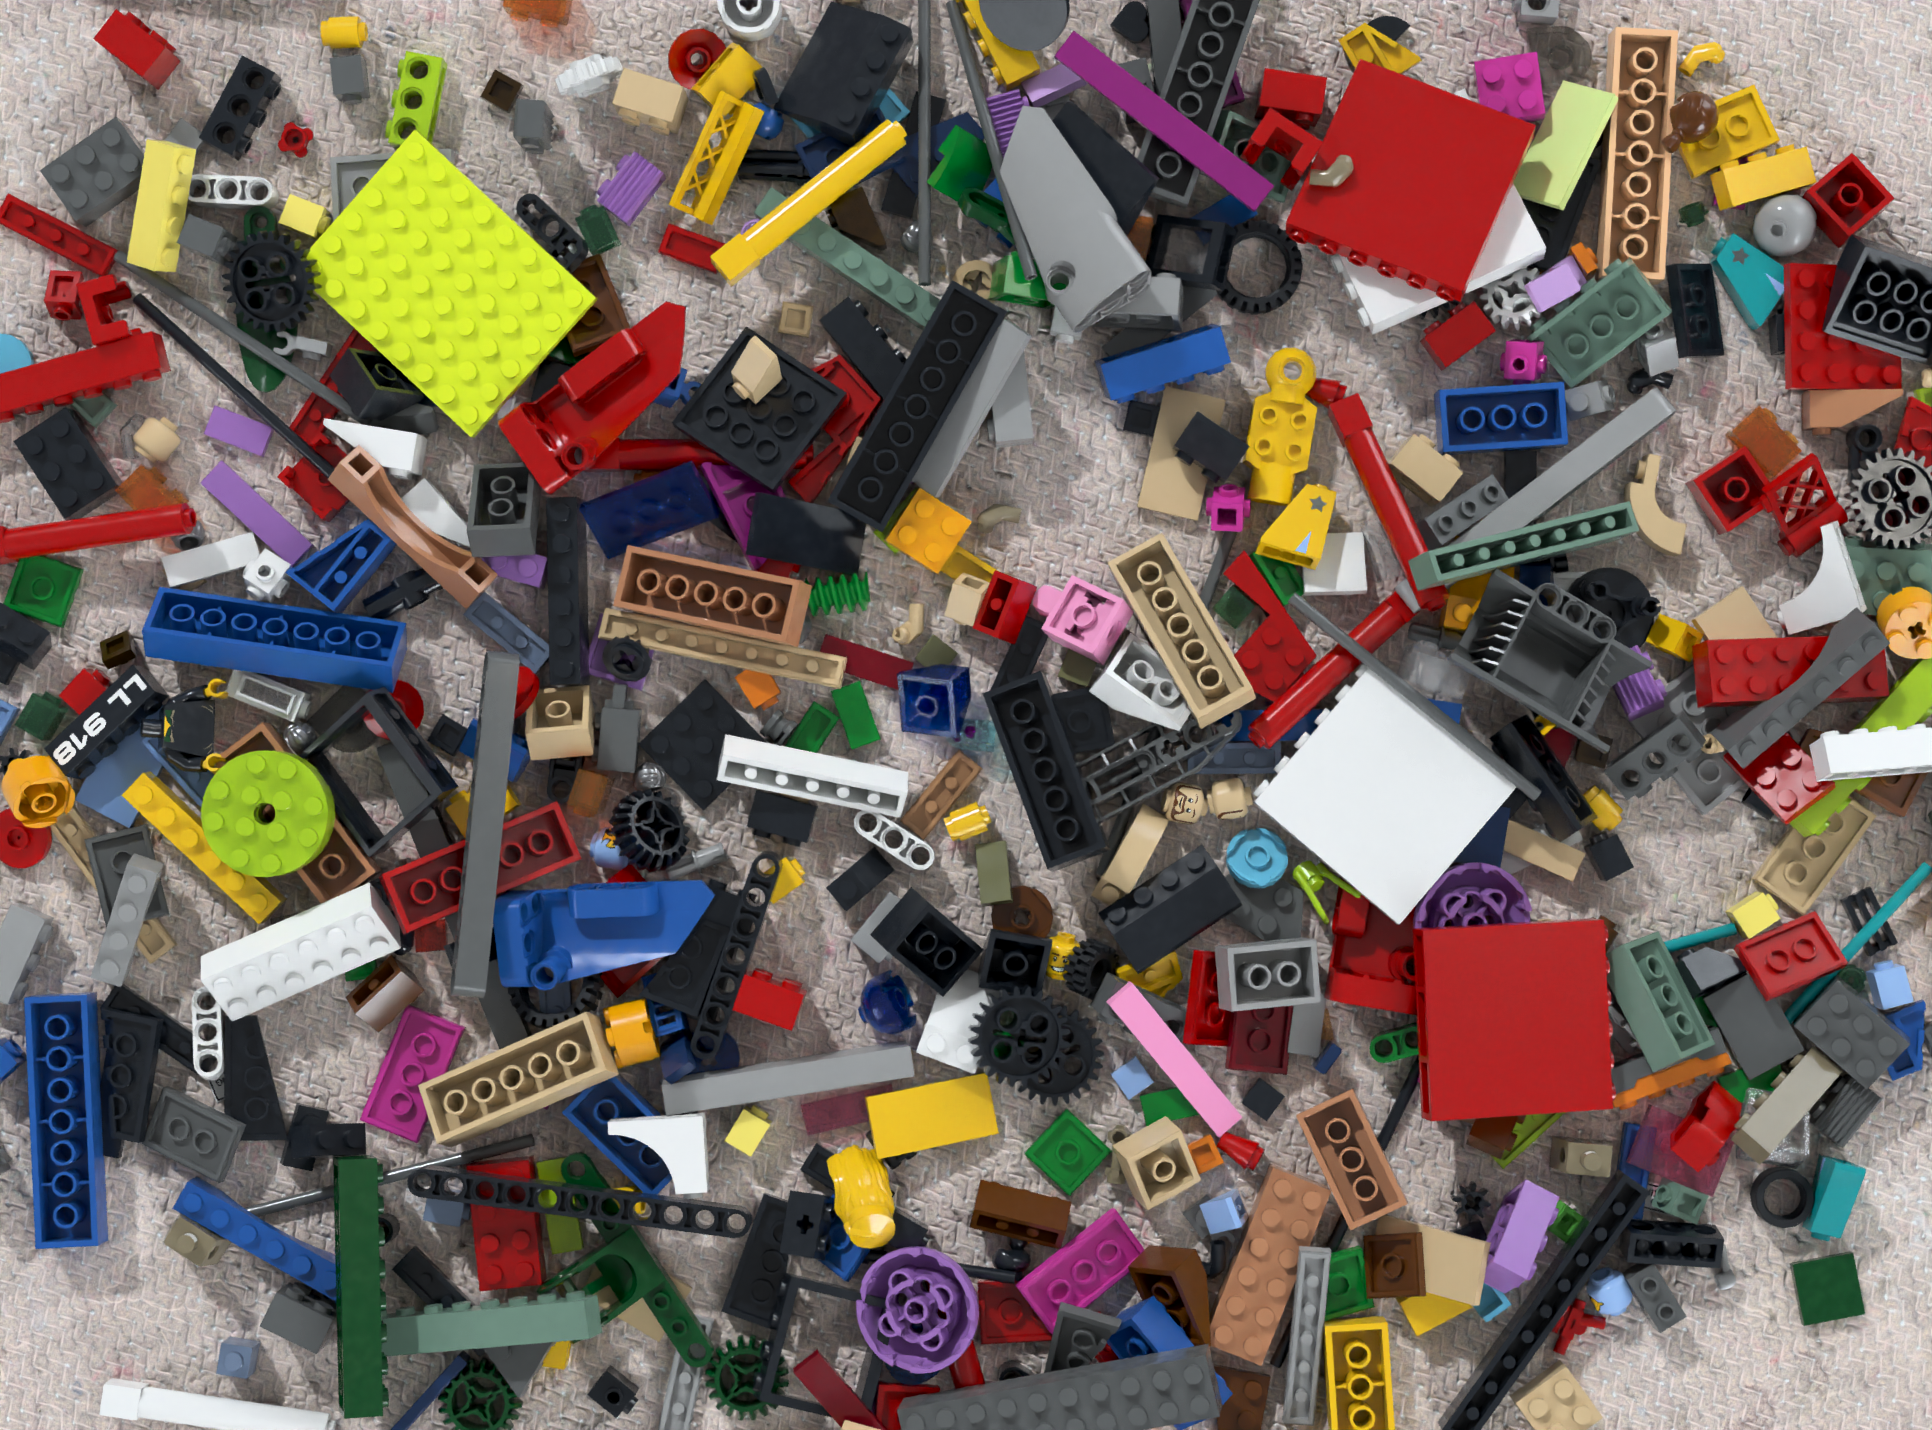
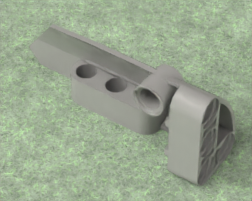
[1000,106,1151,333]

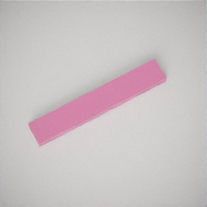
[1106,981,1242,1138]

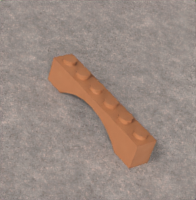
[328,445,498,609]

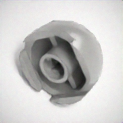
[1752,194,1817,257]

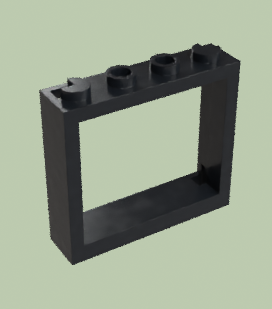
[299,687,459,857]
[752,1273,899,1417]

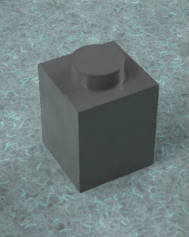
[330,55,370,105]

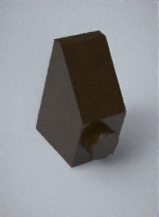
[825,187,887,251]

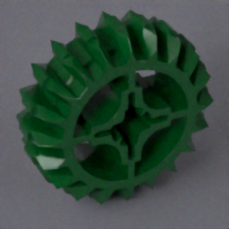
[705,1335,789,1420]
[438,1358,523,1430]

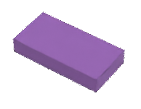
[204,405,274,457]

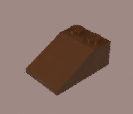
[1128,1245,1211,1347]

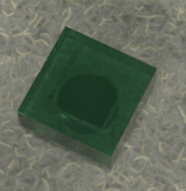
[1212,584,1257,629]

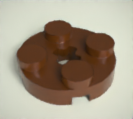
[991,885,1053,938]

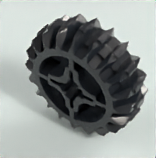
[608,789,690,873]

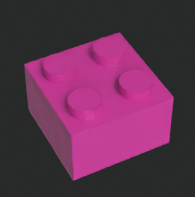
[1473,52,1545,122]

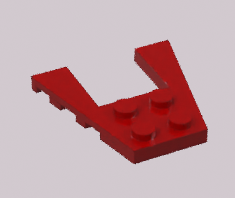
[788,355,882,503]
[1223,551,1317,702]

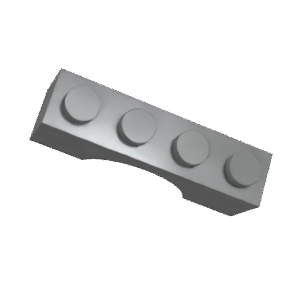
[91,853,164,987]

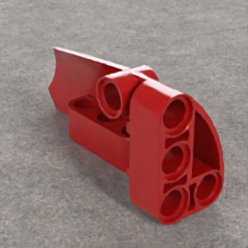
[498,301,686,494]
[1324,877,1417,1015]

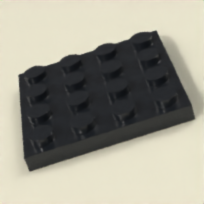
[672,327,847,494]

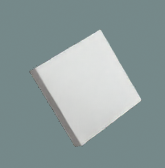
[1302,532,1367,596]

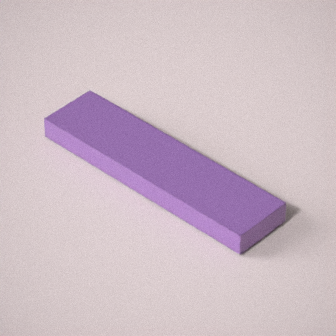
[200,460,314,567]

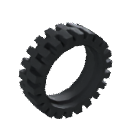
[1216,220,1303,315]
[508,972,604,1030]

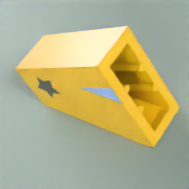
[1255,484,1337,570]

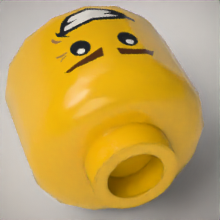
[1046,932,1080,980]

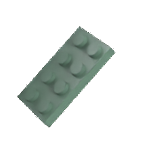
[1527,257,1672,389]
[1844,535,1932,615]

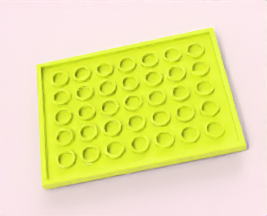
[306,130,598,438]

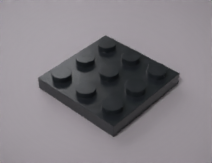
[639,679,768,811]

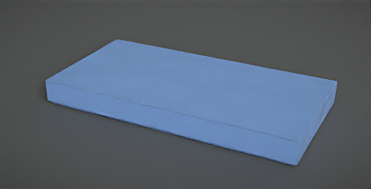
[75,705,164,828]

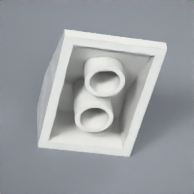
[323,418,428,480]
[1089,633,1191,731]
[916,969,1000,1074]

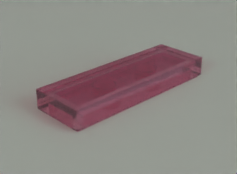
[801,1083,894,1135]

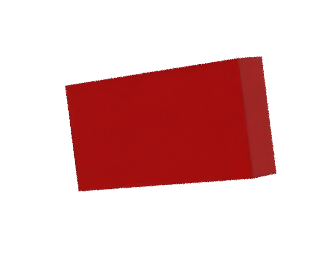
[658,223,725,275]

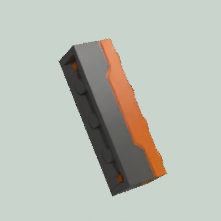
[1611,1026,1732,1110]

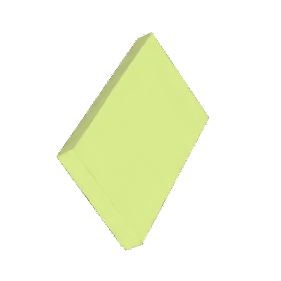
[1513,80,1619,210]

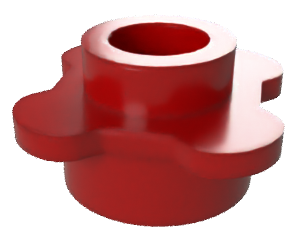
[278,122,314,158]

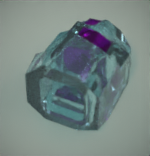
[946,718,996,752]

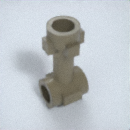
[1105,1123,1132,1184]

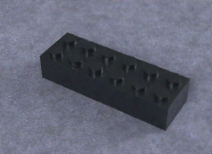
[982,671,1111,872]

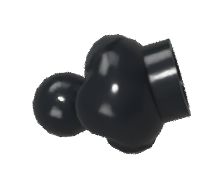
[992,1237,1031,1281]

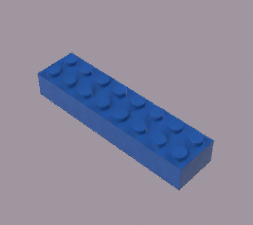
[142,587,407,693]
[24,992,108,1249]

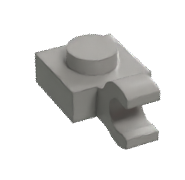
[273,331,333,362]

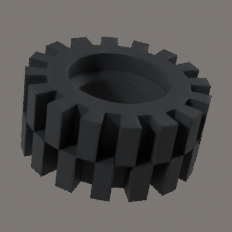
[1063,938,1120,1000]

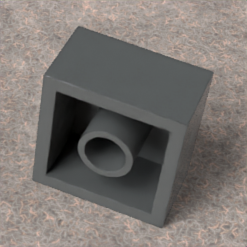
[260,1282,337,1354]

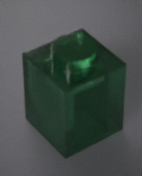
[575,205,622,255]
[15,691,69,741]

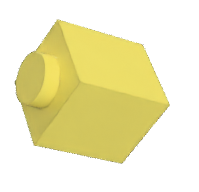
[278,194,331,240]
[1725,891,1781,939]
[724,1105,772,1157]

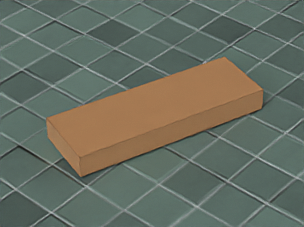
[900,749,983,841]

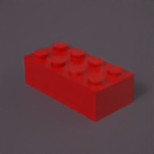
[466,1155,547,1291]

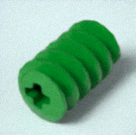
[805,572,870,617]

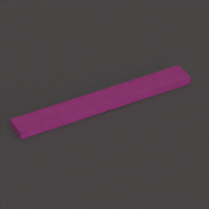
[1054,31,1274,212]

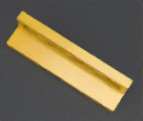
[669,91,765,225]

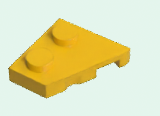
[1338,23,1422,74]
[1115,950,1183,997]

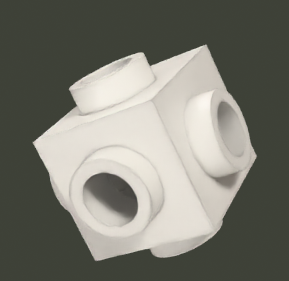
[243,548,292,603]

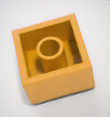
[883,487,972,574]

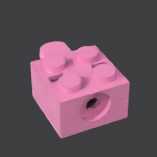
[1033,575,1134,665]

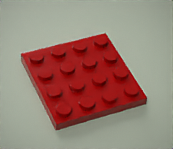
[1784,263,1902,390]

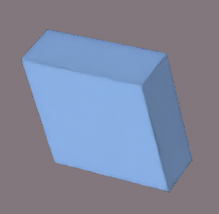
[1110,1056,1154,1100]

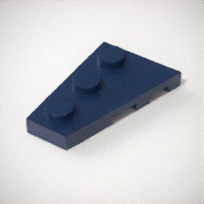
[892,112,985,198]

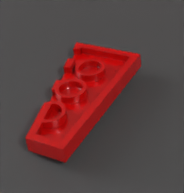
[1885,396,1932,527]

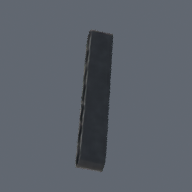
[691,851,783,1060]

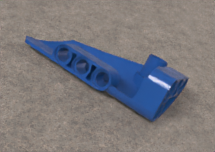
[493,880,715,991]

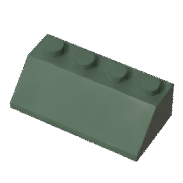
[1606,931,1715,1073]

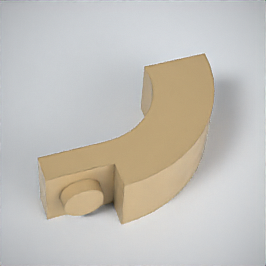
[1624,454,1687,557]
[1091,804,1169,905]

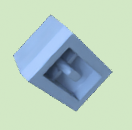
[1199,1188,1248,1234]

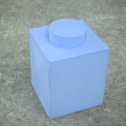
[1865,960,1914,1010]

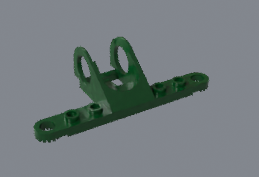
[537,1152,714,1368]

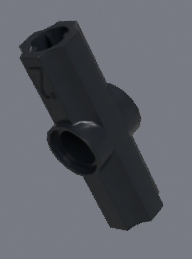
[362,568,443,620]

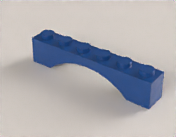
[172,1177,336,1301]

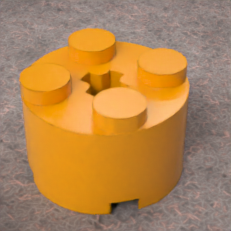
[1876,587,1932,659]
[1,756,75,828]
[603,998,660,1069]

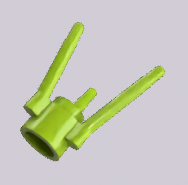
[1292,860,1361,925]

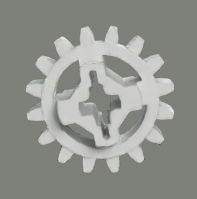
[555,54,623,98]
[1480,267,1542,330]

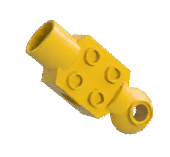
[1242,347,1317,506]

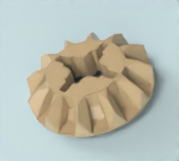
[952,260,995,303]

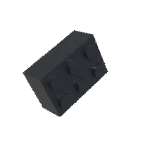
[13,407,126,520]
[870,887,984,997]

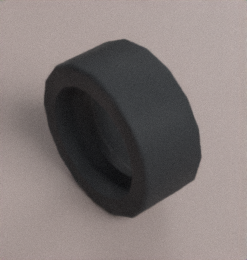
[1750,1166,1814,1228]

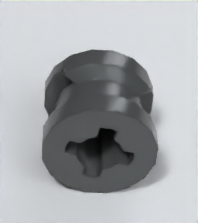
[760,709,798,746]

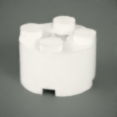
[717,0,782,41]

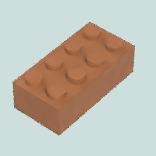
[1296,1088,1408,1231]

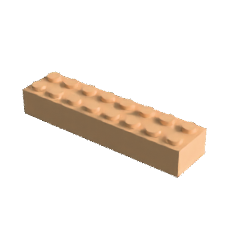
[1595,27,1678,285]

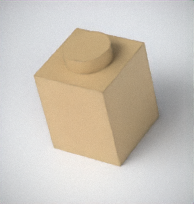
[944,572,990,627]

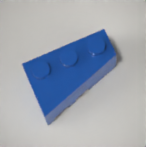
[285,519,397,613]

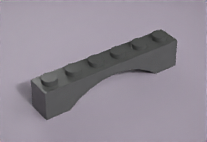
[1710,607,1890,769]

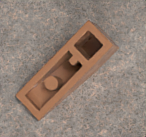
[1802,389,1903,436]

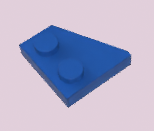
[1884,999,1926,1081]

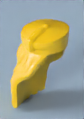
[826,1145,895,1249]

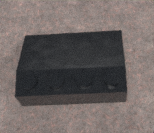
[774,1,914,146]
[1052,101,1159,236]
[1822,234,1932,366]

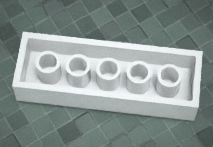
[201,882,401,1021]

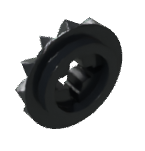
[602,635,653,681]

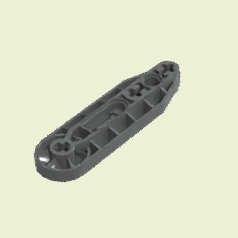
[1079,709,1243,823]

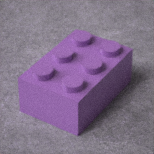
[1484,1180,1559,1294]

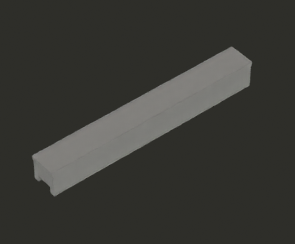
[661,1040,915,1116]

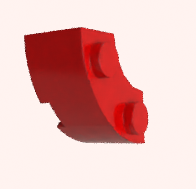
[1670,1080,1742,1173]

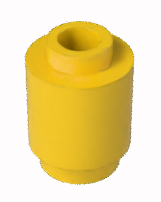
[320,16,368,49]
[1583,785,1623,831]
[943,802,992,841]

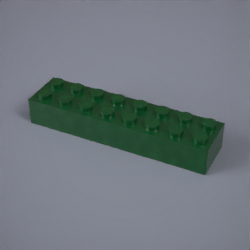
[333,1155,389,1419]

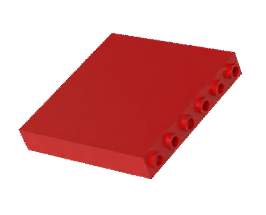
[1286,59,1536,302]
[1413,918,1616,1121]

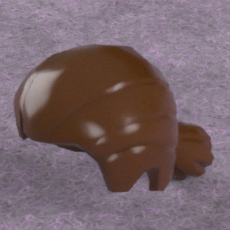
[1661,91,1719,154]

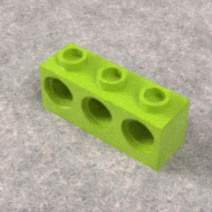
[385,51,448,149]

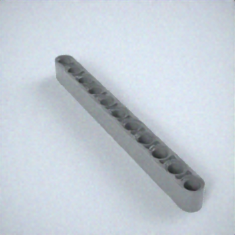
[1394,387,1677,614]

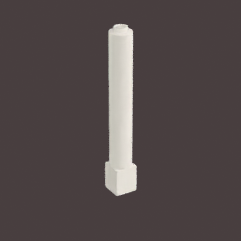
[99,1378,336,1430]

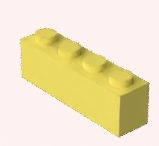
[127,139,196,272]

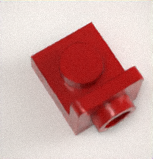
[44,270,84,321]

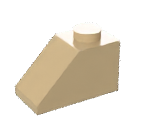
[731,336,782,404]

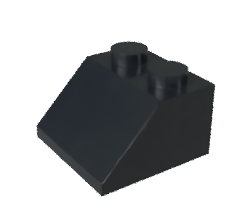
[330,348,424,421]
[1172,411,1250,483]
[978,929,1053,995]

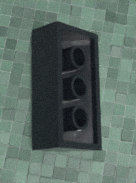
[1489,714,1598,842]
[1098,845,1242,974]

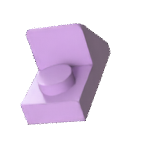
[1524,255,1587,313]

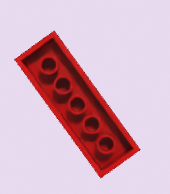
[1692,636,1889,708]
[379,801,582,935]

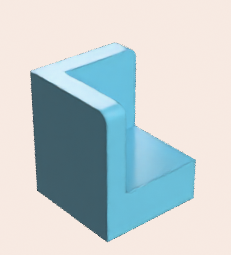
[1472,1283,1512,1322]

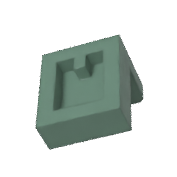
[1652,1177,1709,1225]

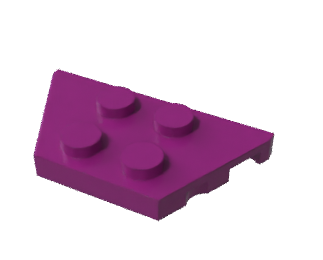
[700,462,787,571]

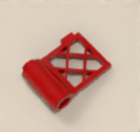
[1759,453,1849,558]

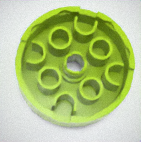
[201,750,335,877]

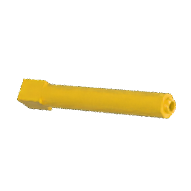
[710,119,907,287]

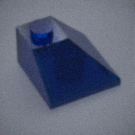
[897,664,971,738]

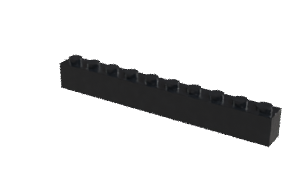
[1438,1169,1650,1430]

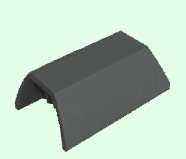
[1447,568,1653,754]

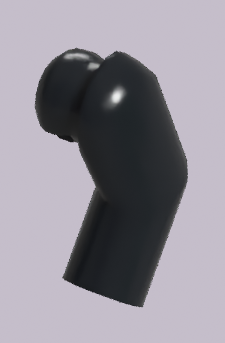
[1627,368,1674,395]
[1201,1240,1226,1280]

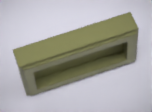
[975,840,1013,907]

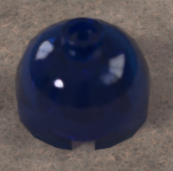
[858,970,916,1035]

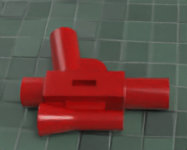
[1552,1297,1606,1355]

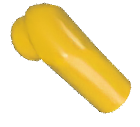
[1678,42,1725,77]

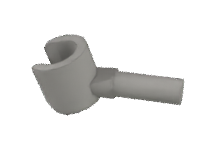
[1714,1244,1736,1290]

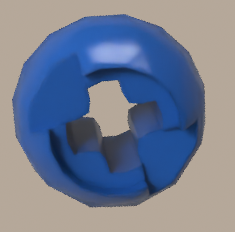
[753,102,784,140]

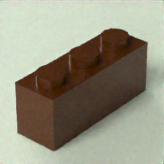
[969,1180,1071,1249]

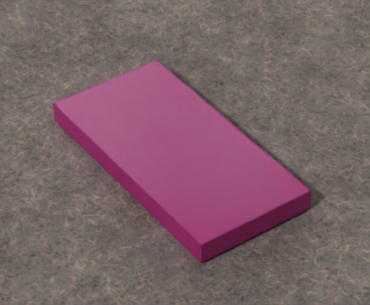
[360,1004,466,1143]
[1015,1207,1145,1334]

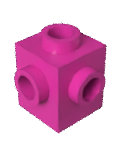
[1500,339,1547,385]
[1206,484,1251,532]

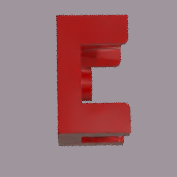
[1240,108,1323,191]
[76,274,143,346]
[277,432,350,522]

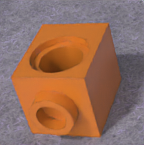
[735,670,782,711]

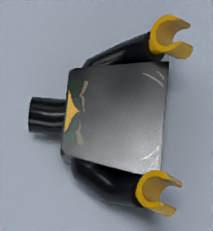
[140,678,228,775]

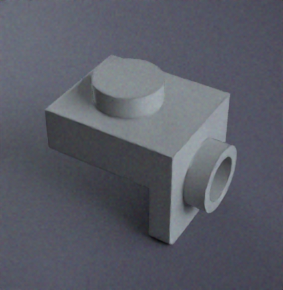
[1565,380,1616,421]

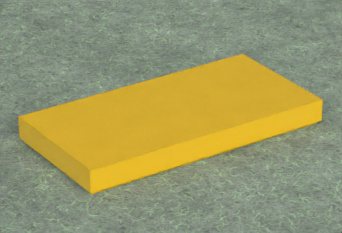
[865,1072,999,1159]

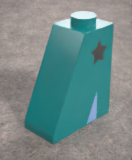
[1709,233,1784,330]
[1802,1154,1866,1241]

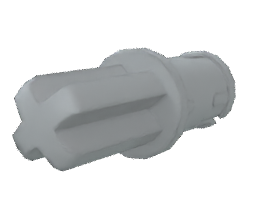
[666,842,728,880]

